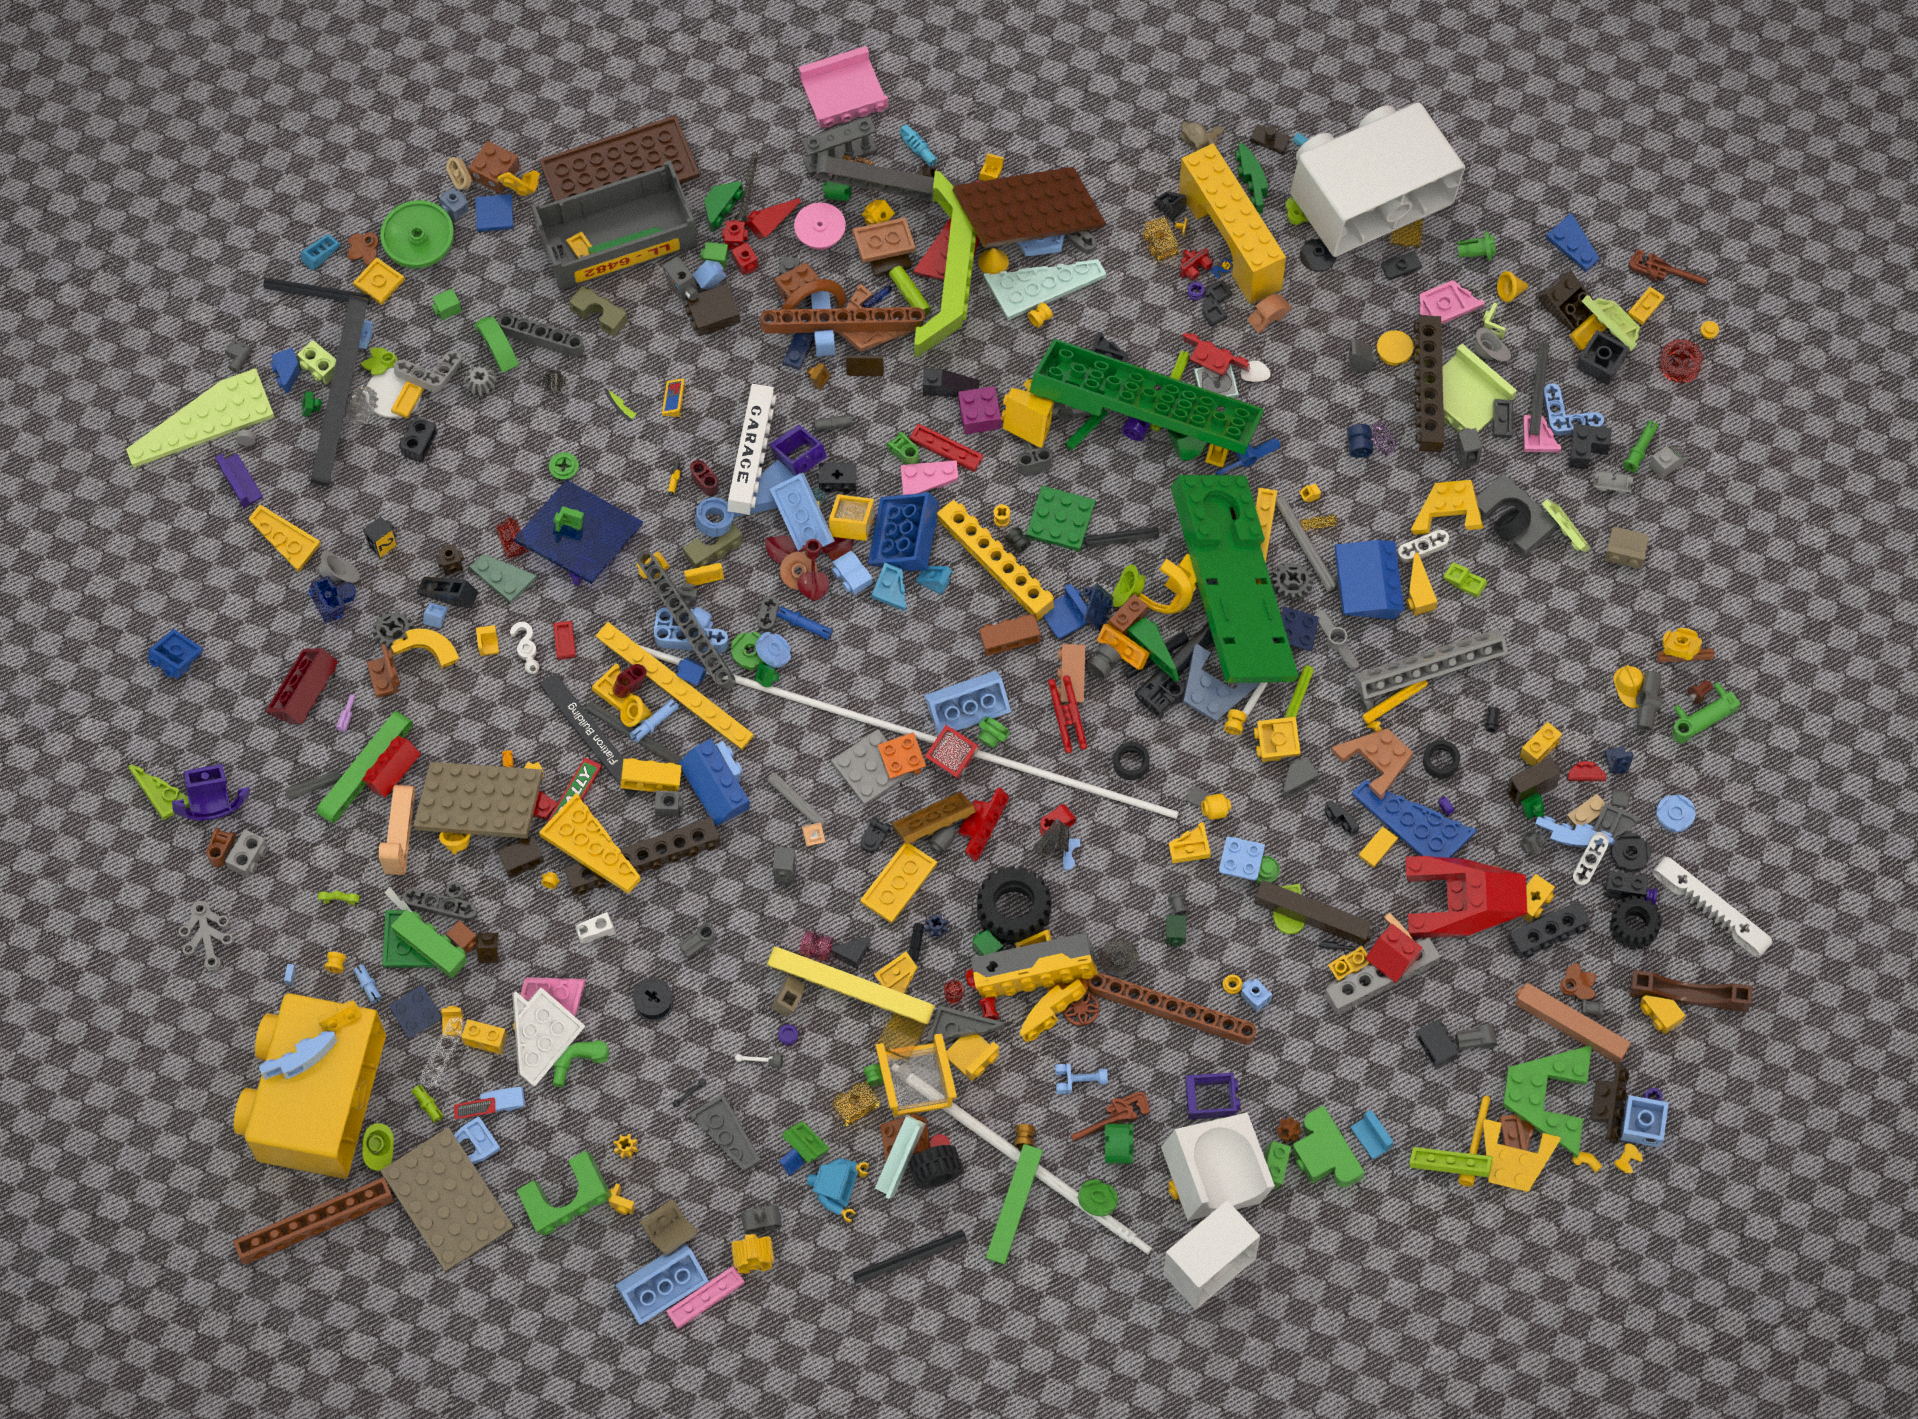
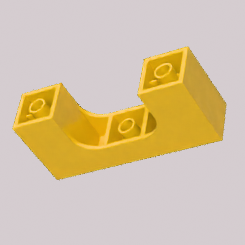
[1179,143,1286,304]

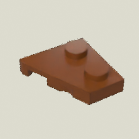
[1499,1115,1534,1151]

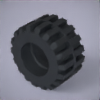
[1609,896,1662,950]
[908,1145,964,1189]

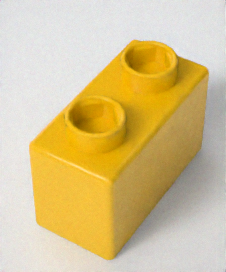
[234,993,386,1179]

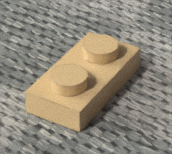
[1566,794,1605,828]

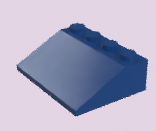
[868,492,940,571]
[1334,540,1404,620]

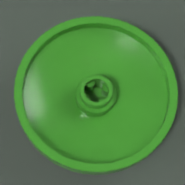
[380,200,454,268]

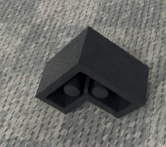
[1569,424,1612,469]

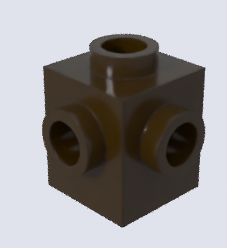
[436,544,465,575]

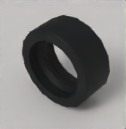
[1493,507,1531,541]
[1423,740,1460,779]
[1113,742,1150,780]

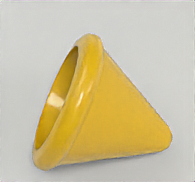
[978,248,1009,275]
[1497,271,1529,302]
[620,695,653,727]

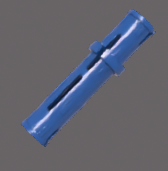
[776,606,833,640]

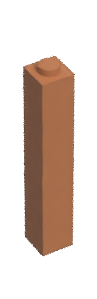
[1515,983,1631,1064]

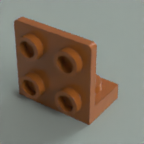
[367,644,400,698]
[880,1114,930,1162]

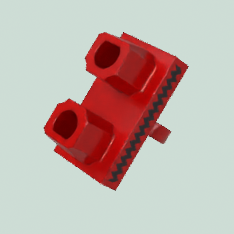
[1180,247,1213,281]

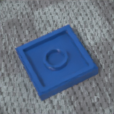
[475,194,514,232]

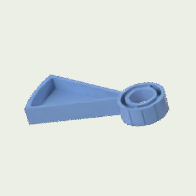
[695,460,794,537]

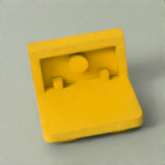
[946,1034,999,1082]

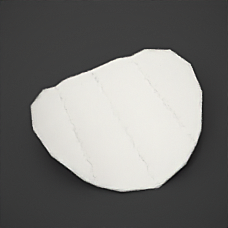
[1241,360,1270,382]

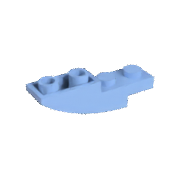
[1535,816,1615,848]
[259,1031,337,1080]

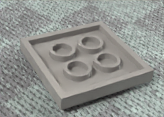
[831,729,912,806]

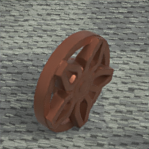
[1062,991,1099,1027]

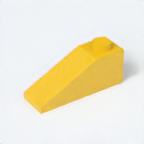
[1406,553,1437,616]

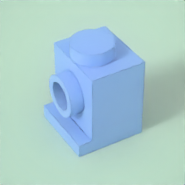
[1241,978,1272,1013]

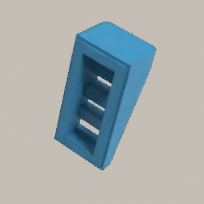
[301,234,341,270]

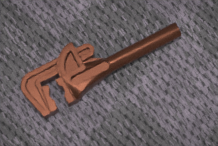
[1628,249,1707,285]
[1071,1092,1150,1142]

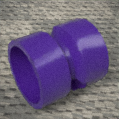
[1122,416,1151,441]

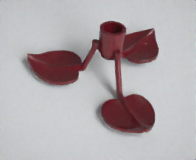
[765,535,854,601]

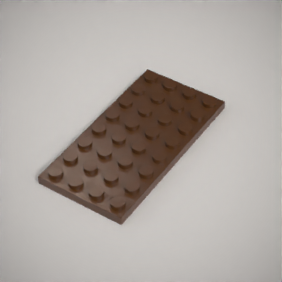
[539,115,700,202]
[952,166,1106,248]

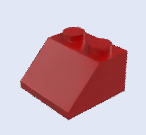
[1365,923,1423,983]

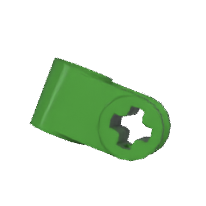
[886,432,920,465]

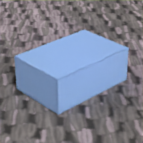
[284,964,296,985]

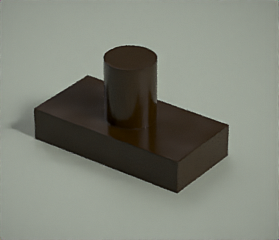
[1250,124,1290,155]

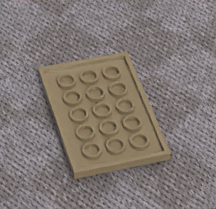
[413,762,543,838]
[380,1127,514,1272]

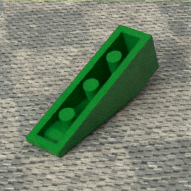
[1127,617,1179,682]

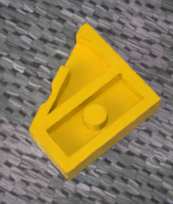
[1169,822,1211,864]
[874,952,918,994]

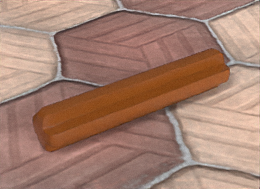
[1657,648,1714,662]

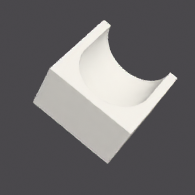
[1161,1112,1275,1221]
[1163,1200,1260,1310]

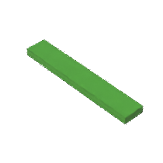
[986,1144,1043,1265]

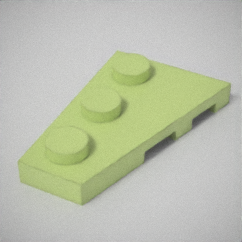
[1542,499,1591,553]

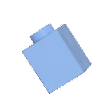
[693,260,726,290]

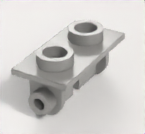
[1593,470,1633,494]

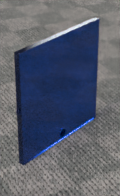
[514,480,643,584]

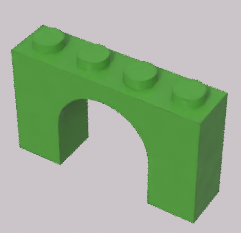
[517,1151,612,1235]

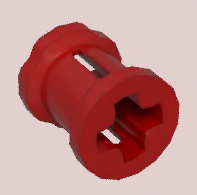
[979,997,1000,1020]

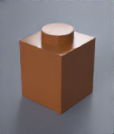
[446,920,478,954]

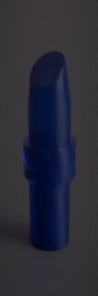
[862,285,892,308]

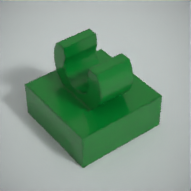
[302,391,322,417]
[755,662,780,687]
[1521,792,1545,819]

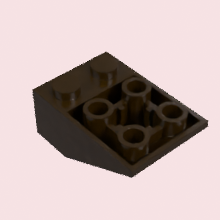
[1537,271,1594,332]

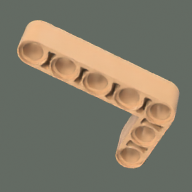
[379,785,415,875]

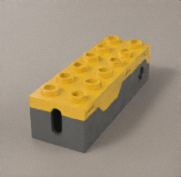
[965,933,1098,998]

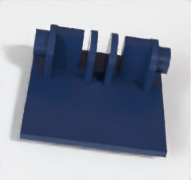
[1083,583,1114,631]
[1276,606,1319,652]
[388,985,442,1039]

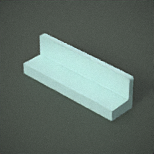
[875,1115,925,1199]

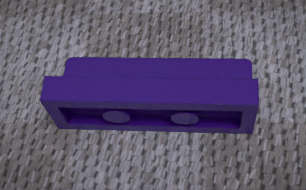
[215,453,263,508]

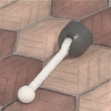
[735,1052,783,1069]

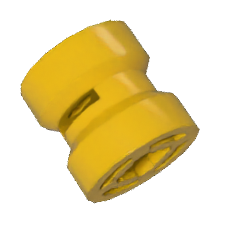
[1027,302,1053,328]
[1224,709,1247,735]

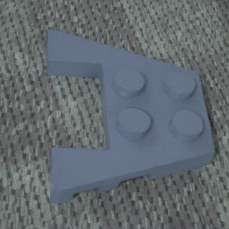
[1182,644,1259,722]

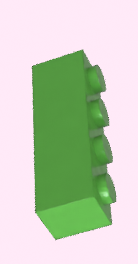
[391,909,468,979]

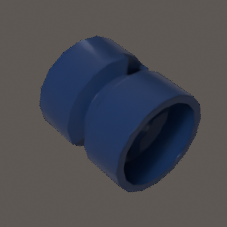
[1347,424,1374,458]

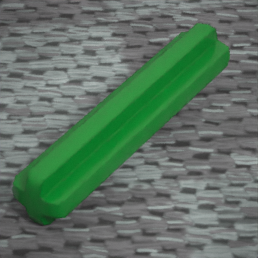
[1065,409,1108,450]

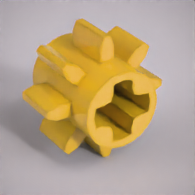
[614,1134,638,1160]

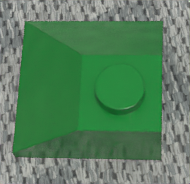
[1167,430,1207,461]

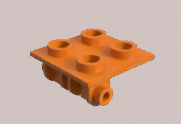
[877,732,926,779]

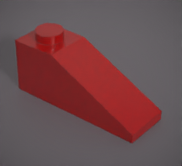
[745,198,801,239]

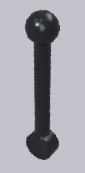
[672,1078,706,1107]

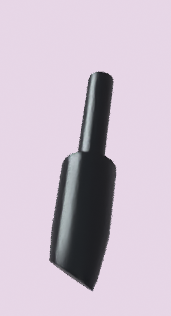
[1317,941,1355,951]

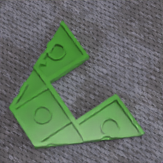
[1503,1046,1591,1158]

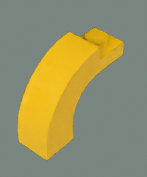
[390,629,459,669]

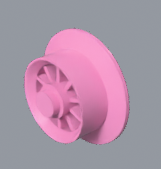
[794,203,846,250]

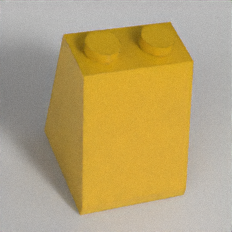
[1001,388,1054,448]

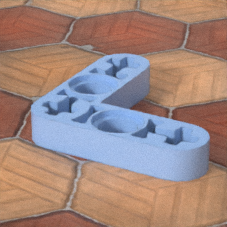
[1543,383,1604,435]

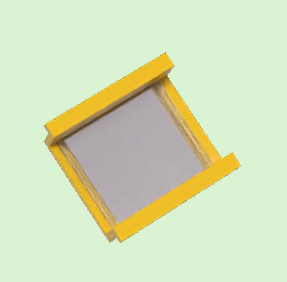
[876,1034,957,1117]

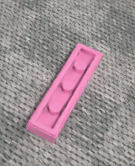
[666,1266,745,1329]

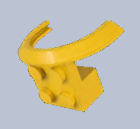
[1138,554,1197,614]

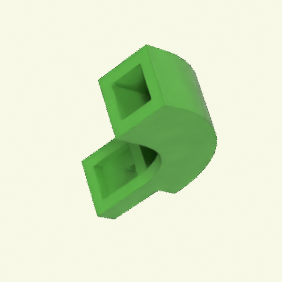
[474,316,519,373]

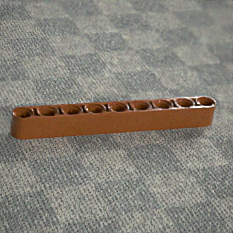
[760,307,925,334]
[1088,972,1256,1045]

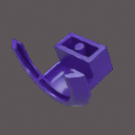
[172,764,250,821]

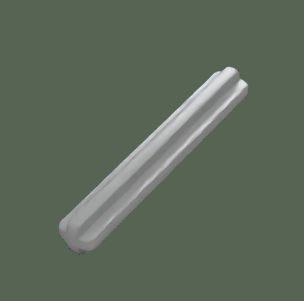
[767,772,826,828]

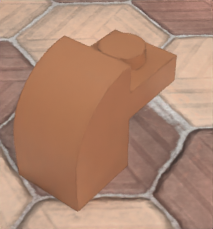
[1247,294,1292,333]

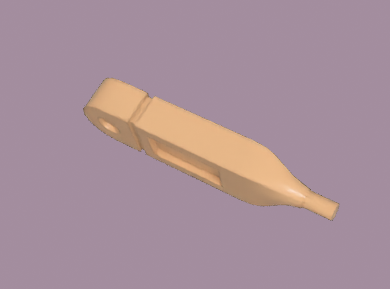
[1384,912,1412,939]

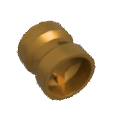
[1014,1124,1035,1149]

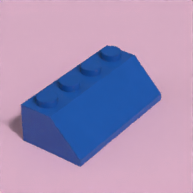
[678,738,750,827]

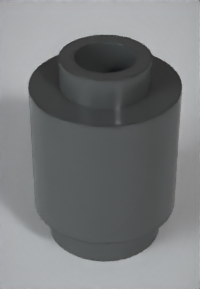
[928,826,956,854]

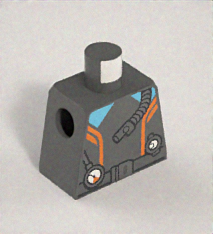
[662,256,699,301]

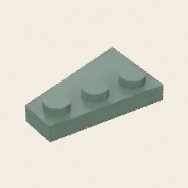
[470,554,537,604]

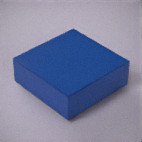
[779,1148,805,1176]

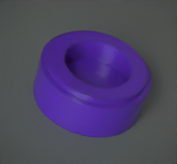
[1438,796,1455,816]
[778,1024,798,1045]

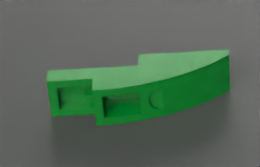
[1235,143,1268,214]

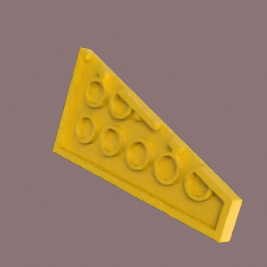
[539,792,641,894]

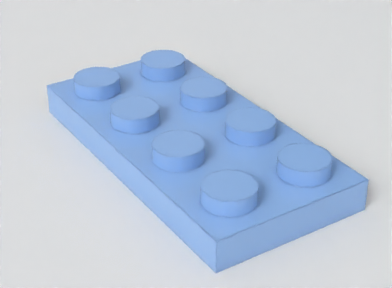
[770,473,835,553]

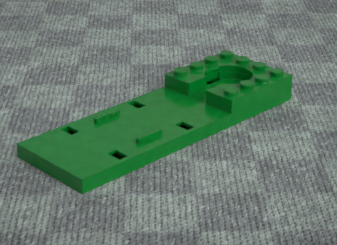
[1029,338,1264,455]
[1170,475,1298,683]

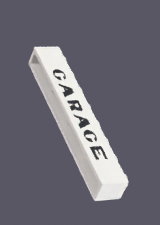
[727,384,776,515]

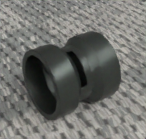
[1005,527,1031,554]

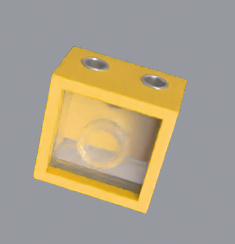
[829,494,875,541]

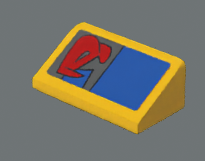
[662,379,685,417]

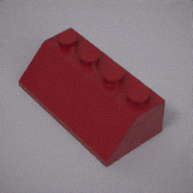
[265,648,339,725]

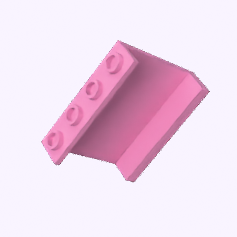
[799,46,888,129]

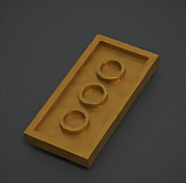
[891,791,975,844]

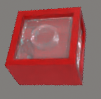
[925,724,980,779]

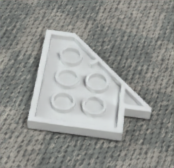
[512,987,585,1087]

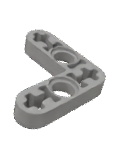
[394,350,462,392]

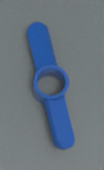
[1216,438,1280,475]

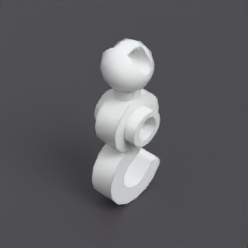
[510,622,540,674]

